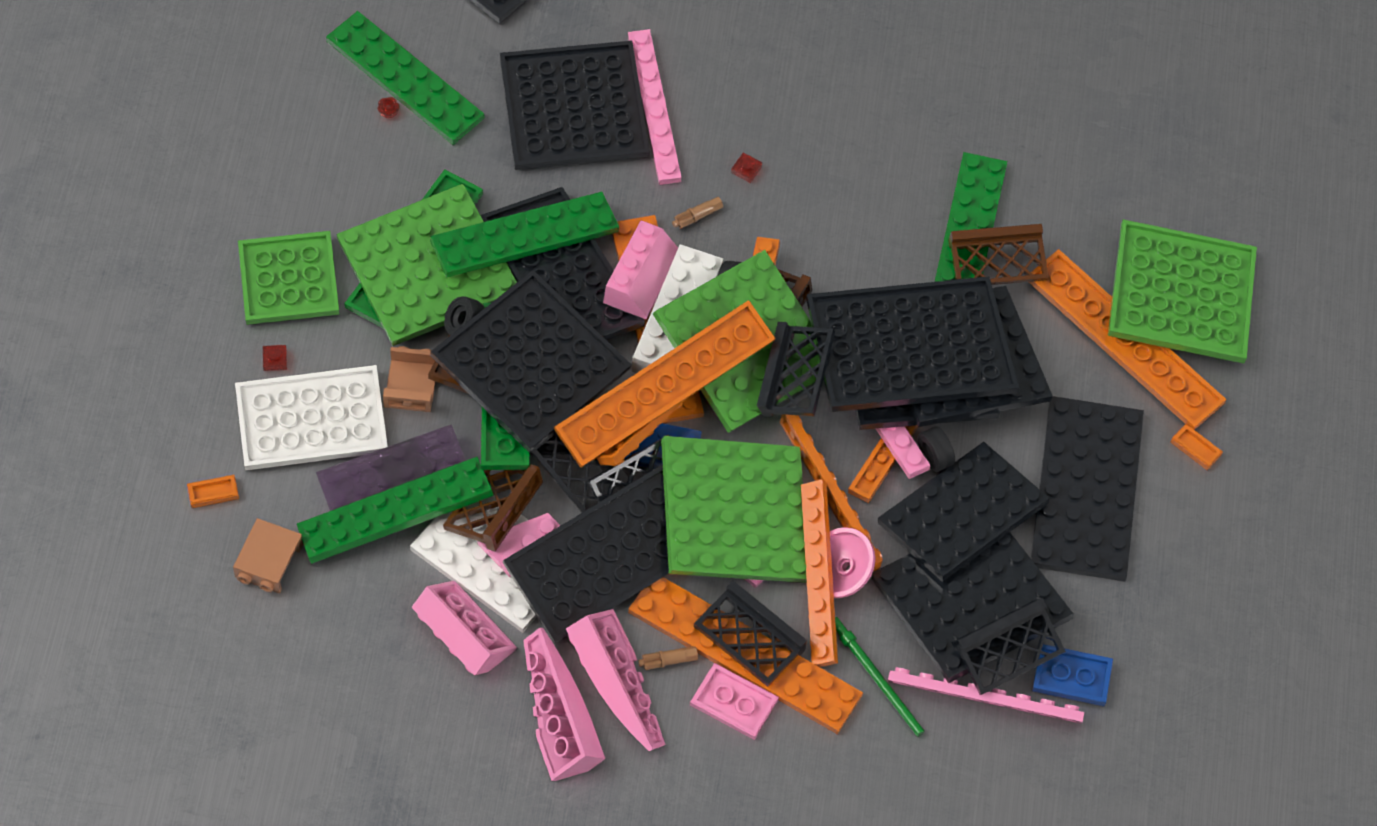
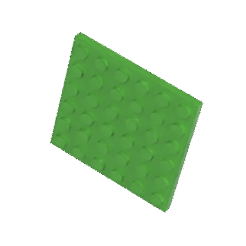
[336,184,517,346]
[1108,219,1257,363]
[653,250,820,433]
[661,436,807,583]

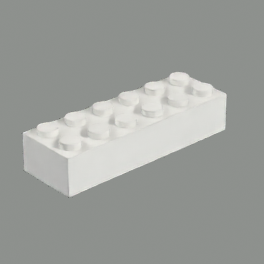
[632,244,724,373]

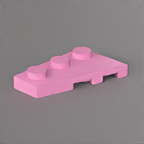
[477,513,560,577]

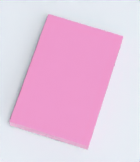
[690,663,779,740]

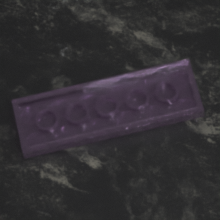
[316,424,466,511]

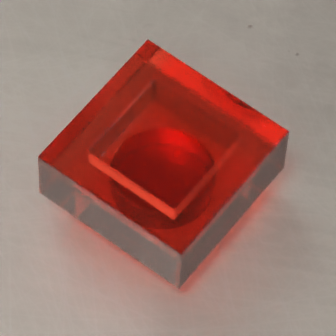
[731,152,762,183]
[263,345,287,371]

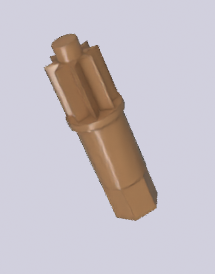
[672,196,723,229]
[638,646,698,670]

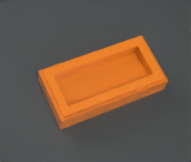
[1170,424,1223,471]
[187,475,239,508]

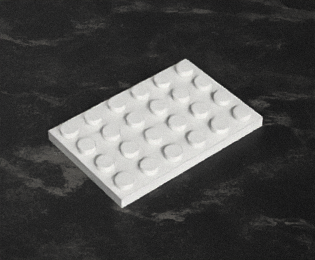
[235,365,388,471]
[410,495,537,633]

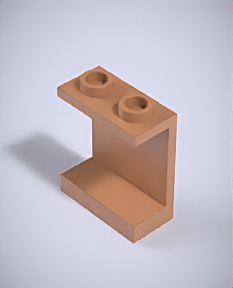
[383,346,436,412]
[233,518,303,594]

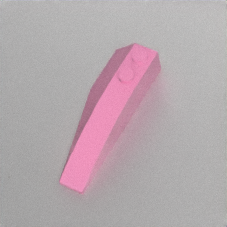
[566,609,665,751]
[524,628,605,781]

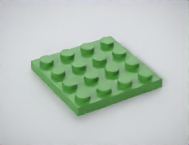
[238,231,340,325]

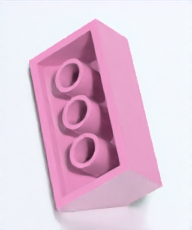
[603,221,678,319]
[412,581,517,676]

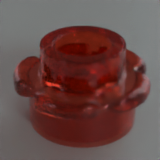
[377,97,400,118]

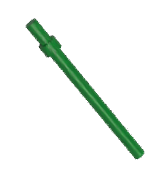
[835,617,925,737]

